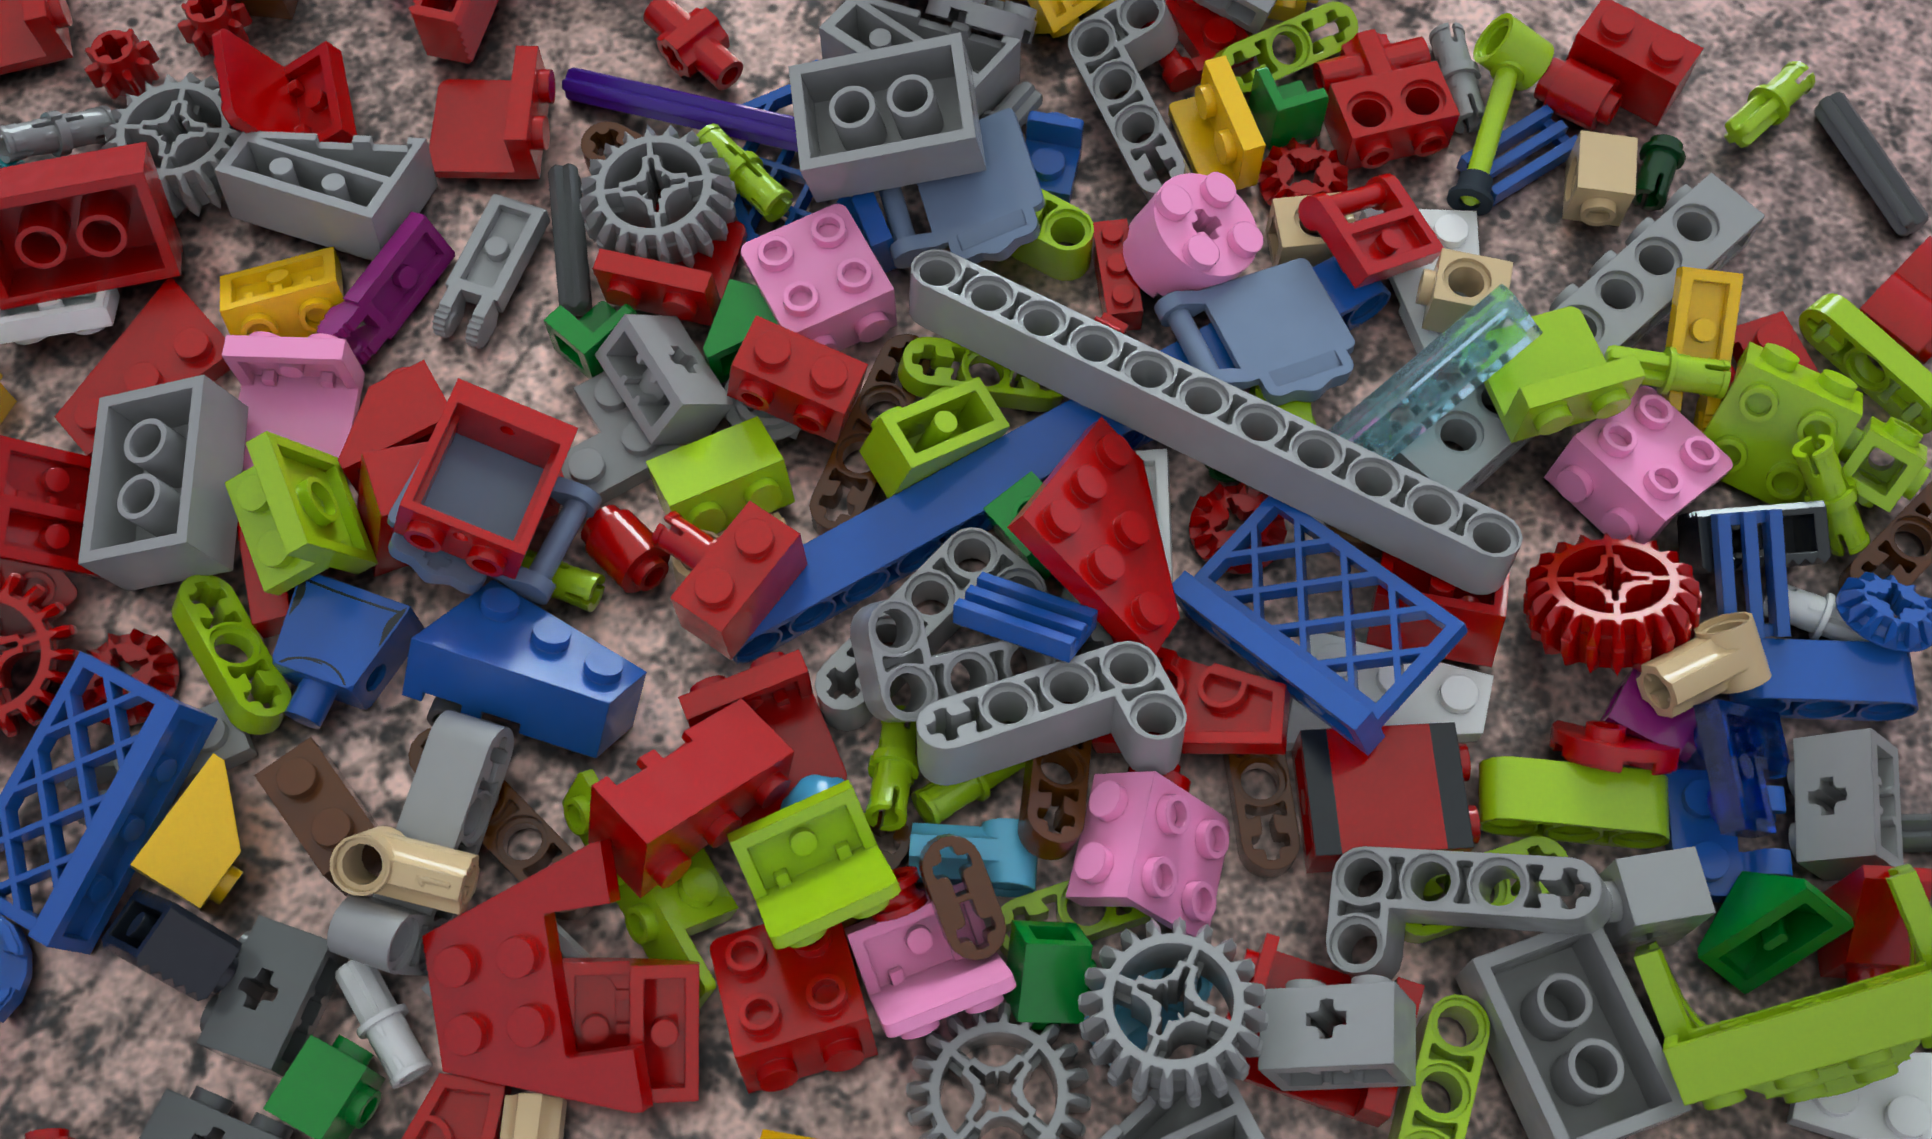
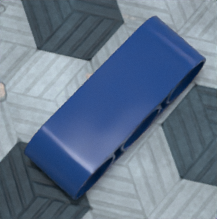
[1728,638,1919,721]

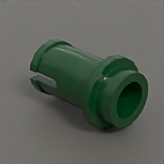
[1632,134,1686,211]

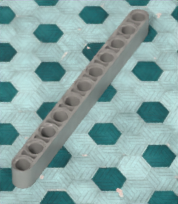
[909,249,1523,595]

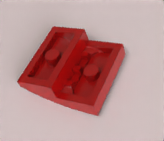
[0,435,104,579]
[562,958,699,1103]

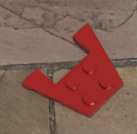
[422,839,654,1113]

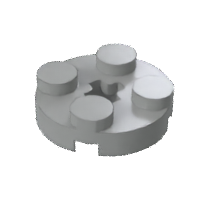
[925,0,1037,44]

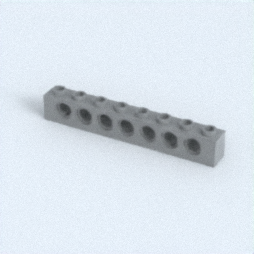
[1389,173,1765,496]

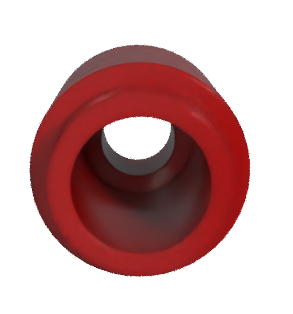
[1534,57,1624,132]
[581,505,670,593]

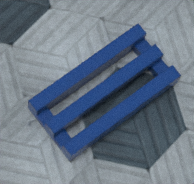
[1457,104,1578,206]
[1710,509,1791,639]
[953,572,1098,663]

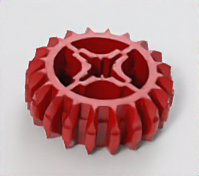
[1523,532,1702,676]
[0,573,80,737]

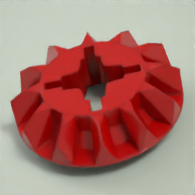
[1258,137,1348,207]
[1189,482,1287,574]
[82,628,180,726]

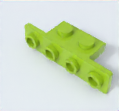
[562,769,739,1010]

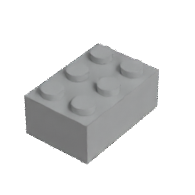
[788,32,986,203]
[78,375,249,591]
[1455,927,1692,1139]

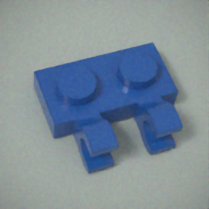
[1665,769,1793,903]

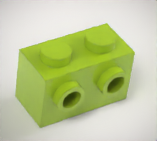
[859,377,1010,498]
[645,416,795,534]

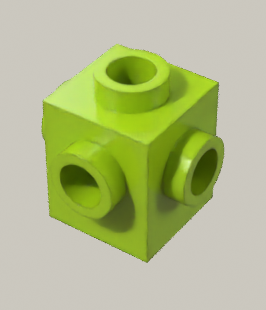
[1838,416,1931,513]

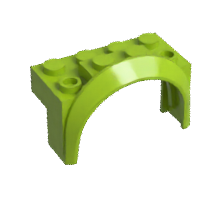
[1633,864,1932,1110]

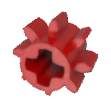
[177,0,253,57]
[84,29,159,100]

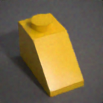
[130,753,243,910]

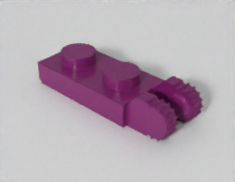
[316,212,456,366]

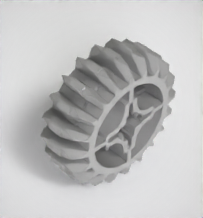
[101,72,243,219]
[579,124,737,268]
[1078,917,1269,1110]
[906,1003,1091,1139]

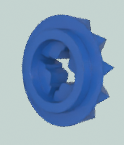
[1836,572,1932,652]

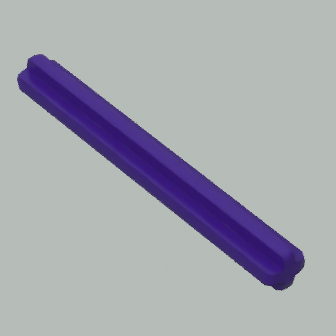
[562,67,798,152]

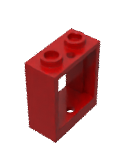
[393,378,578,580]

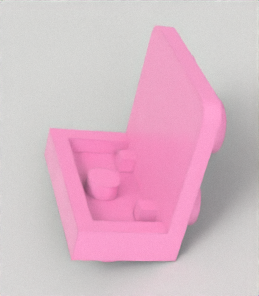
[741,204,897,351]
[222,331,365,475]
[1544,386,1733,544]
[1065,771,1230,937]
[844,882,1016,1040]

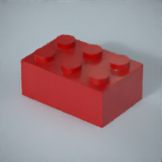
[0,141,183,310]

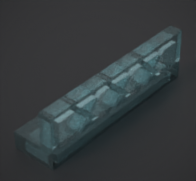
[1328,283,1543,460]

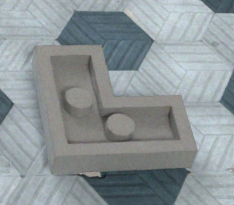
[562,371,680,506]

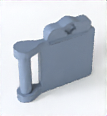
[879,108,1045,268]
[1154,258,1355,406]
[387,433,602,605]

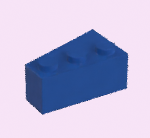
[402,580,647,758]

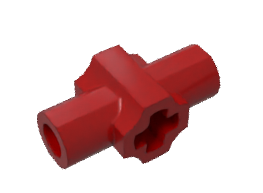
[643,0,743,91]
[1313,29,1431,94]

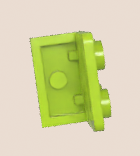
[1468,306,1646,443]
[1703,342,1863,505]
[727,779,901,949]

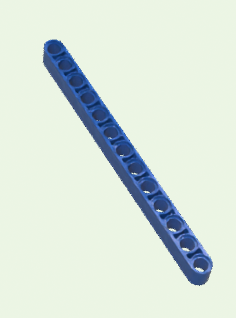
[733,256,1391,663]

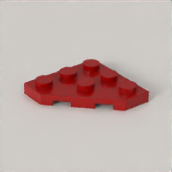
[1007,417,1180,655]

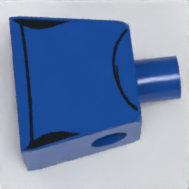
[272,574,425,729]

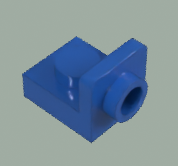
[1025,111,1084,203]

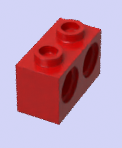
[1323,61,1460,170]

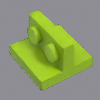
[224,431,378,596]

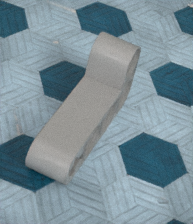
[1068,0,1191,201]
[815,527,1047,731]
[850,599,1114,723]
[916,641,1187,786]
[327,710,514,976]
[1326,846,1613,980]

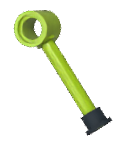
[1447,13,1554,216]

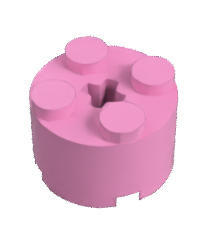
[1123,172,1263,298]

